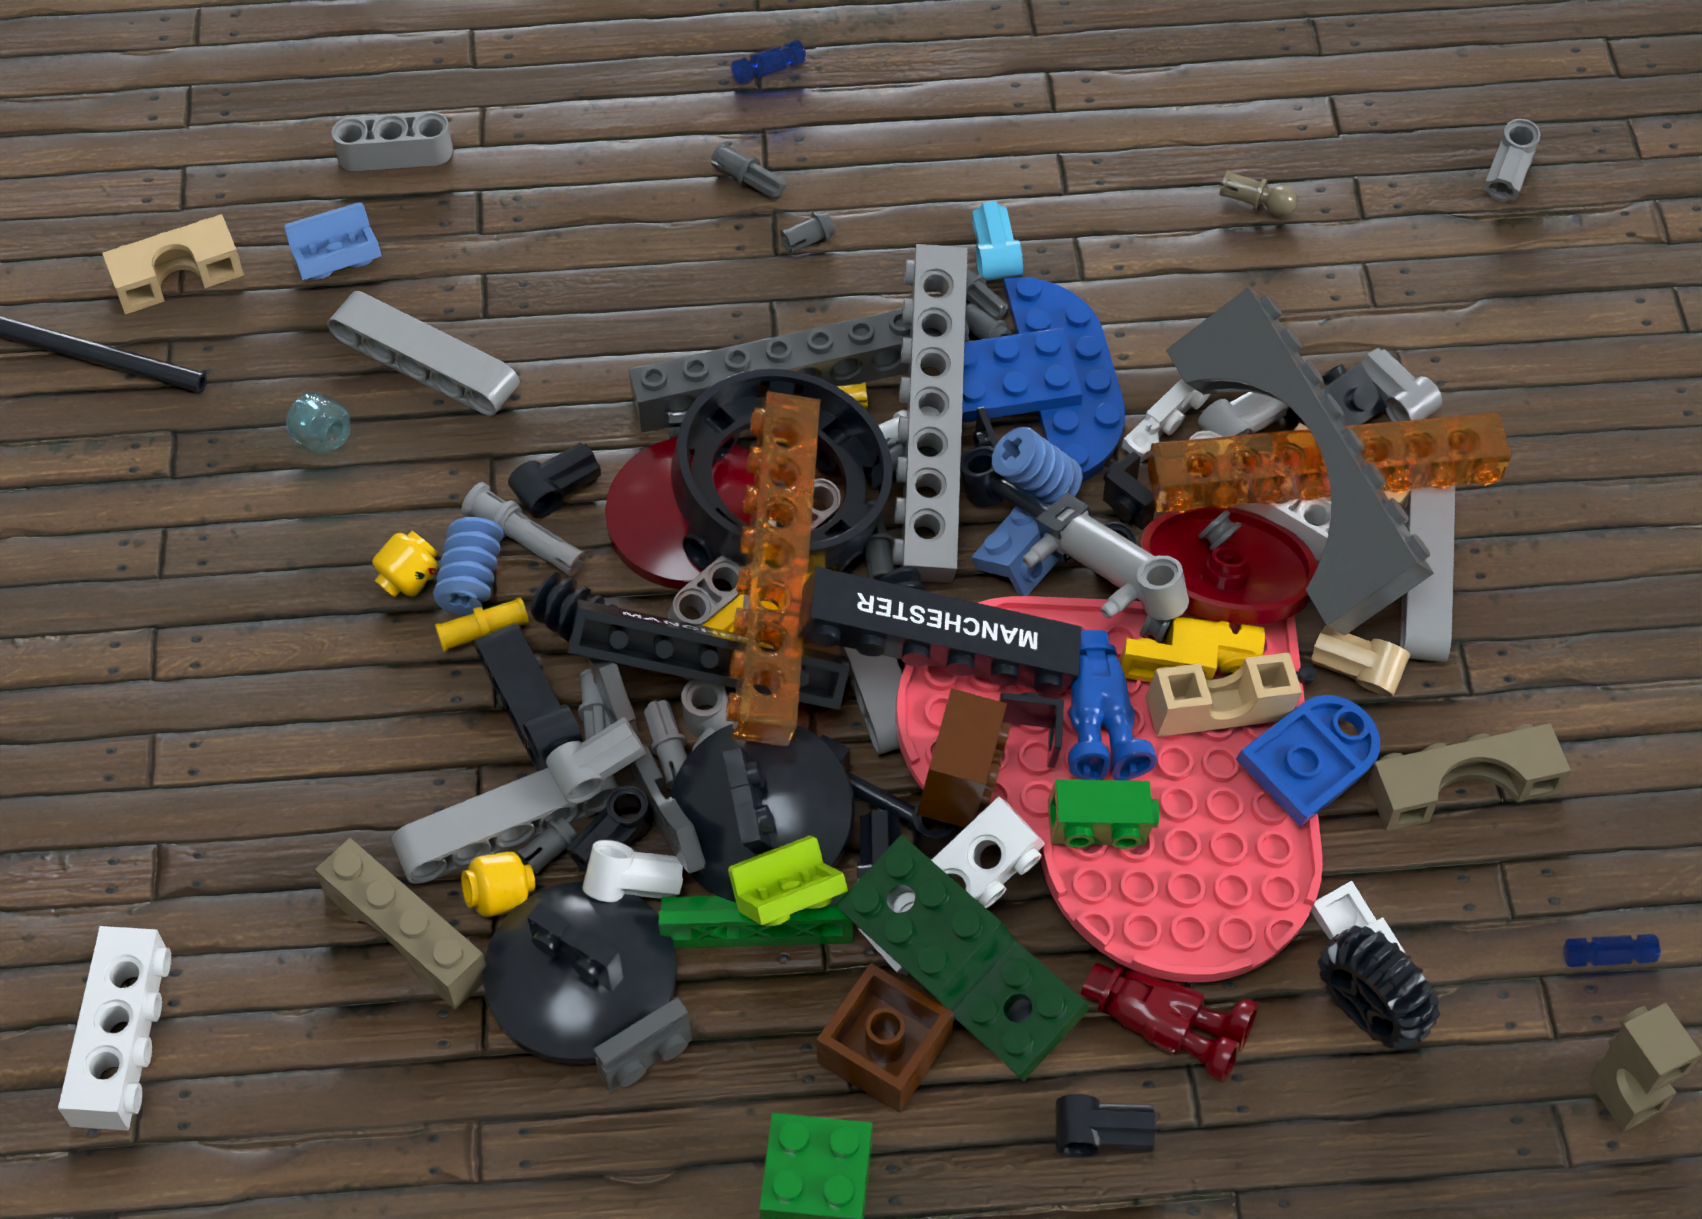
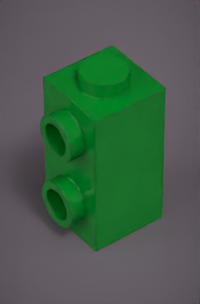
[1048,779,1160,849]

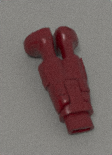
[1081,963,1259,1083]

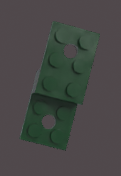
[835,834,1091,1081]

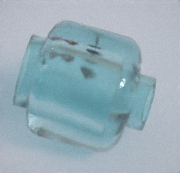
[286,392,351,454]

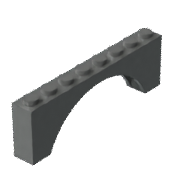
[1166,287,1434,635]

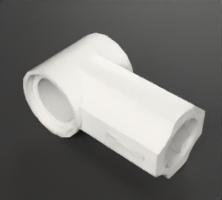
[583,840,683,902]

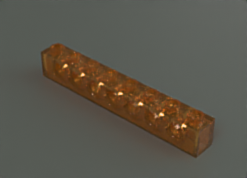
[726,391,820,746]
[1147,412,1512,512]

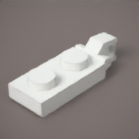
[1122,379,1210,462]

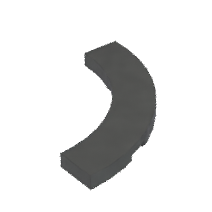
[588,658,706,874]

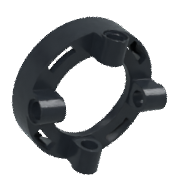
[671,369,893,575]

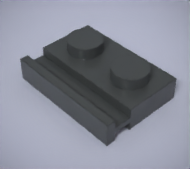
[593,997,692,1092]

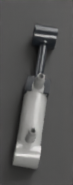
[960,446,1189,620]
[681,679,959,859]

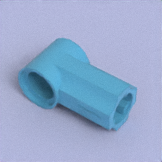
[972,201,1023,281]

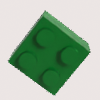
[759,1112,872,1219]

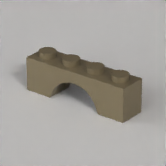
[1367,723,1571,831]
[315,838,487,1010]

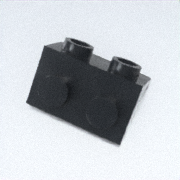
[1283,363,1387,430]

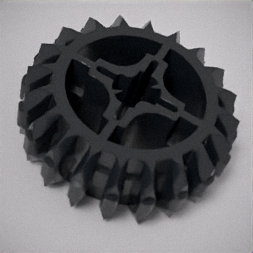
[1318,925,1441,1051]

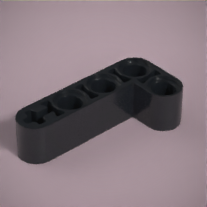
[473,622,583,772]

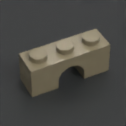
[1589,1003,1702,1132]

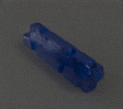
[731,40,806,84]
[1563,934,1661,967]

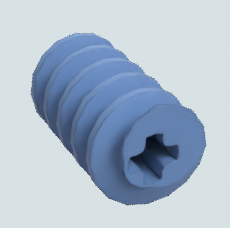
[992,427,1083,504]
[433,517,504,615]

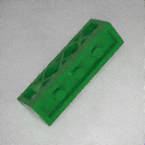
[659,892,853,948]

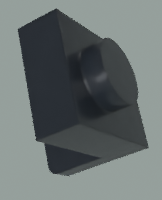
[1103,452,1157,530]

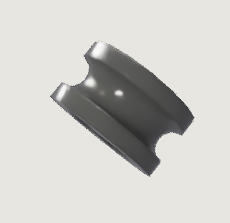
[1197,510,1242,552]
[1140,615,1173,644]

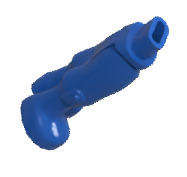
[1068,630,1157,780]

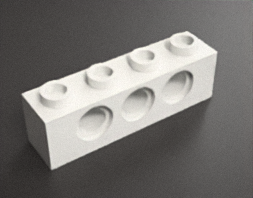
[858,797,1046,975]
[58,926,171,1130]

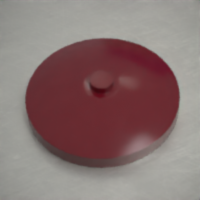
[605,437,779,590]
[1140,505,1318,625]

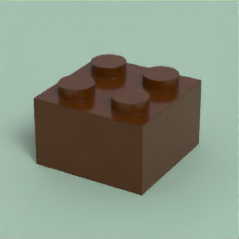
[917,688,1011,828]
[816,963,954,1113]

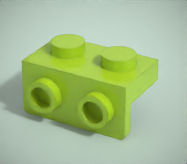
[728,835,848,926]

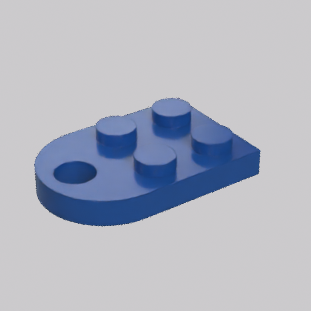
[1236,695,1380,827]

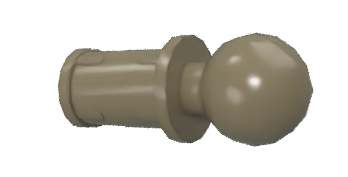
[1219,170,1298,217]

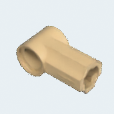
[1311,625,1411,697]

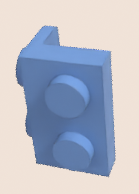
[284,202,382,280]
[971,505,1060,596]

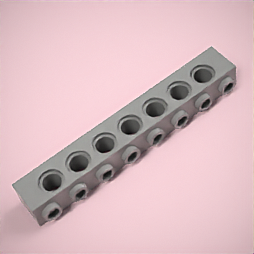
[893,244,968,584]

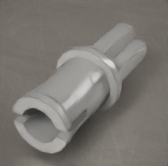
[578,668,611,741]
[644,700,687,789]

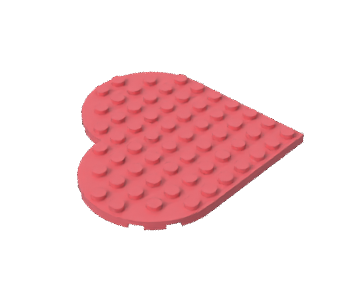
[895,596,1323,983]

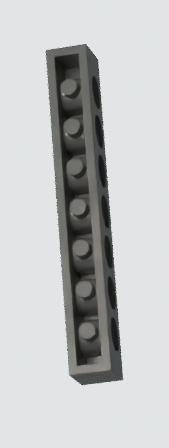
[628,309,969,433]

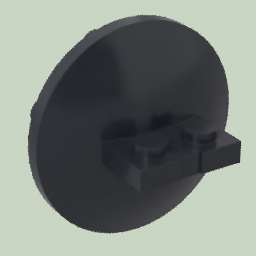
[669,718,855,902]
[483,882,677,1065]

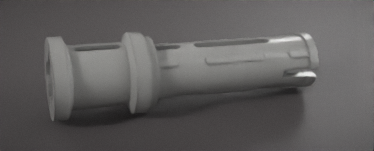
[461,482,586,577]

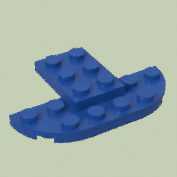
[962,277,1125,482]

